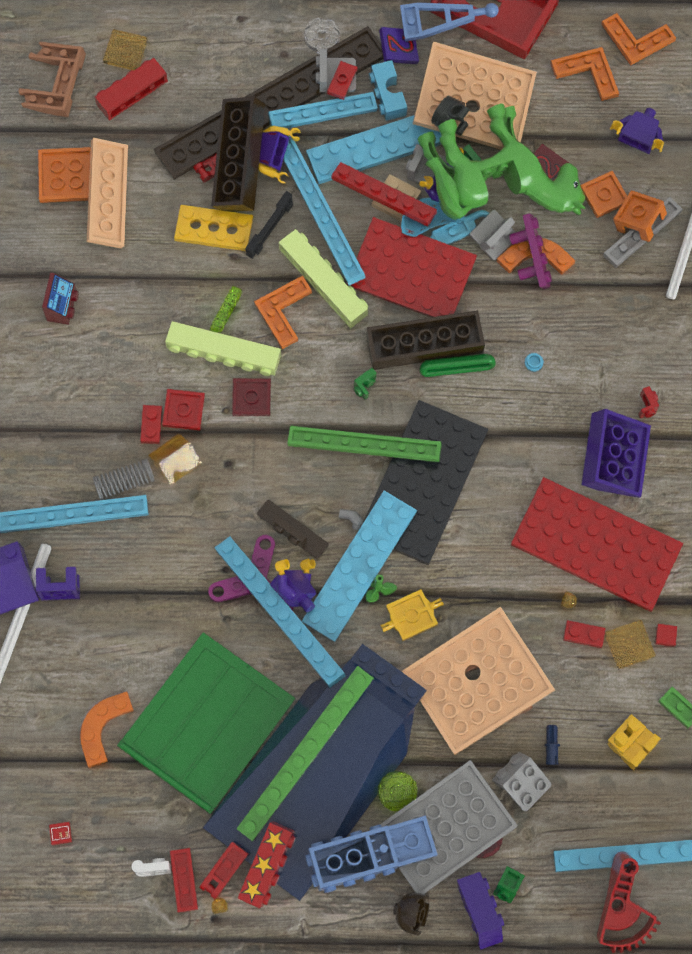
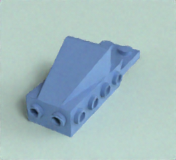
[305,816,438,893]

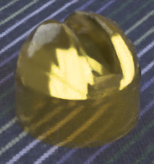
[561,591,577,608]
[212,898,229,914]

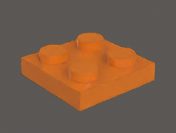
[580,170,627,218]

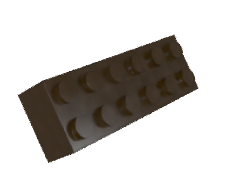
[211,97,265,212]
[366,310,485,370]

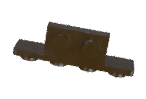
[257,500,329,559]

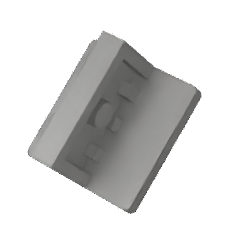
[469,210,515,261]

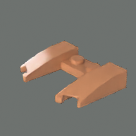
[18,42,86,117]

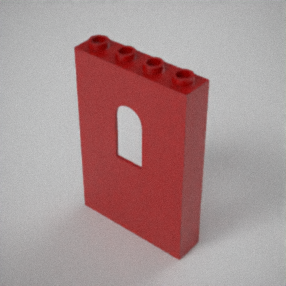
[430,0,559,60]

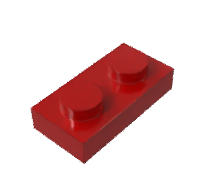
[140,405,163,444]
[563,620,606,648]

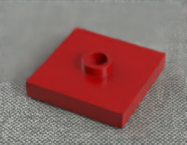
[162,389,205,431]

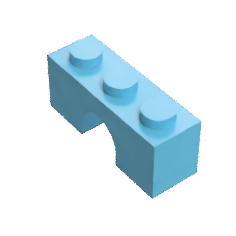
[369,60,407,121]

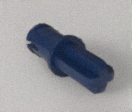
[544,725,560,765]

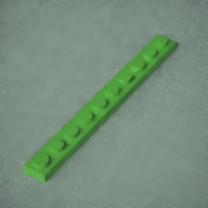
[237,666,374,841]

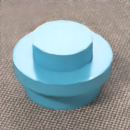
[524,353,544,372]

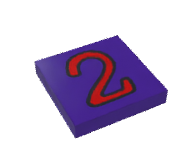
[379,27,419,64]

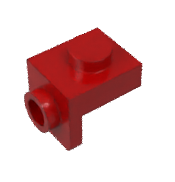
[638,386,659,418]

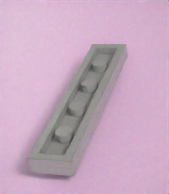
[603,197,683,268]

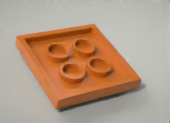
[38,147,91,203]

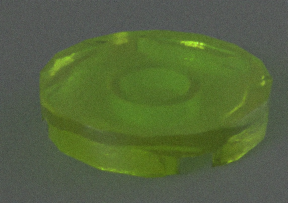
[377,771,418,812]

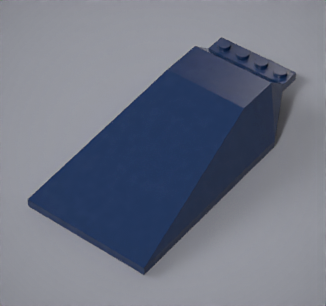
[203,644,427,901]

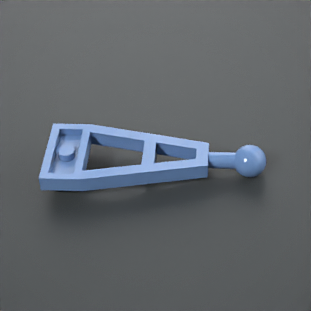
[400,3,499,41]

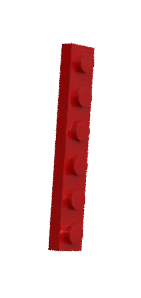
[331,162,437,227]

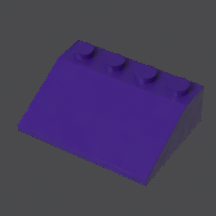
[581,409,651,498]
[0,541,39,615]

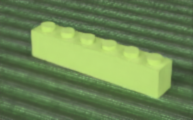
[279,229,368,329]
[165,321,281,376]

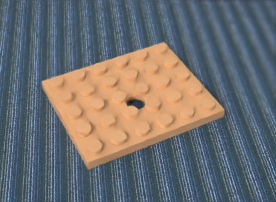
[413,42,537,150]
[401,607,555,755]

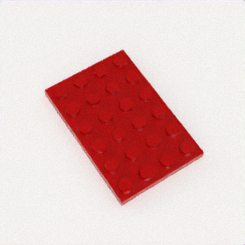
[346,217,477,317]

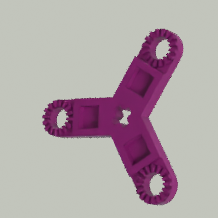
[208,535,294,611]

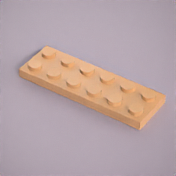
[87,138,128,249]

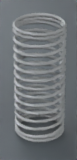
[92,459,155,500]

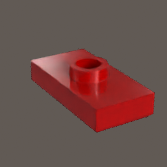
[327,61,358,100]

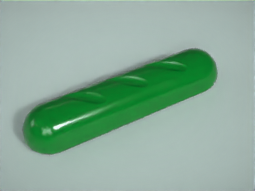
[419,354,496,377]

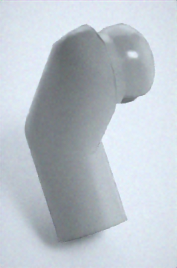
[339,509,364,531]

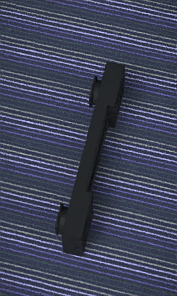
[246,191,293,259]

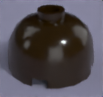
[393,893,429,936]

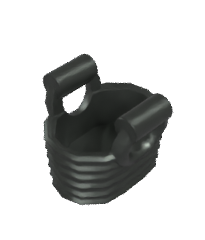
[431,95,469,136]

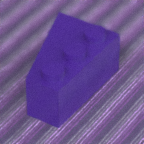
[457,872,504,950]

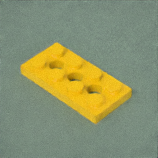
[174,205,253,251]

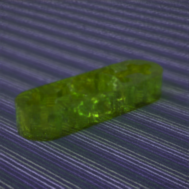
[209,286,242,334]

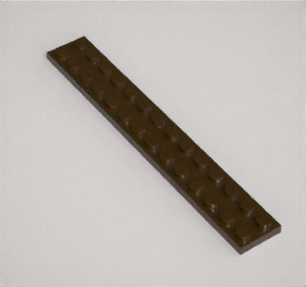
[154,26,384,180]

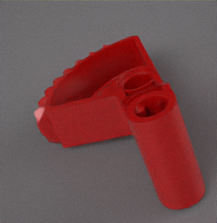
[597,851,661,953]

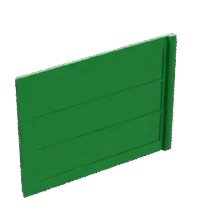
[117,632,296,815]

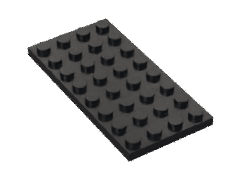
[364,400,489,565]

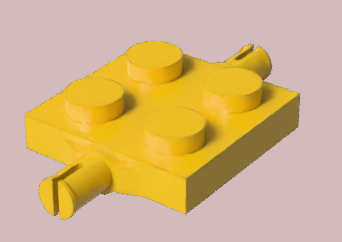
[380,590,444,641]

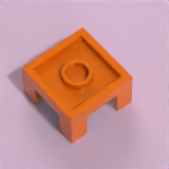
[613,190,667,242]

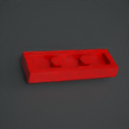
[170,848,198,913]

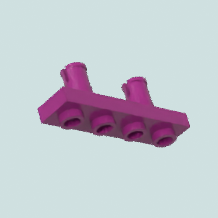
[509,213,552,289]

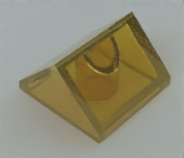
[148,433,201,485]

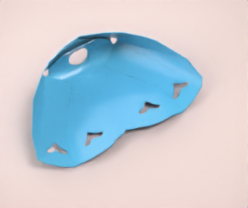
[401,198,458,237]

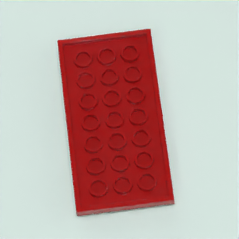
[511,477,684,612]

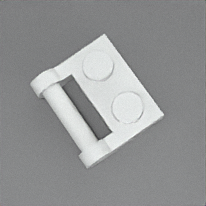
[132,858,172,877]

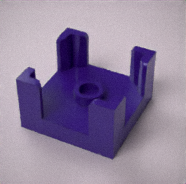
[36,567,80,601]

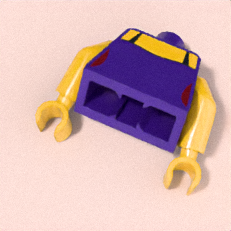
[258,126,301,184]

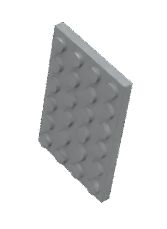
[380,760,518,894]

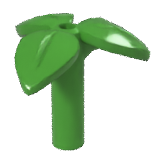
[365,575,397,602]

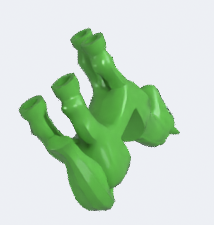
[417,104,586,220]

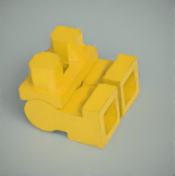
[607,714,661,771]

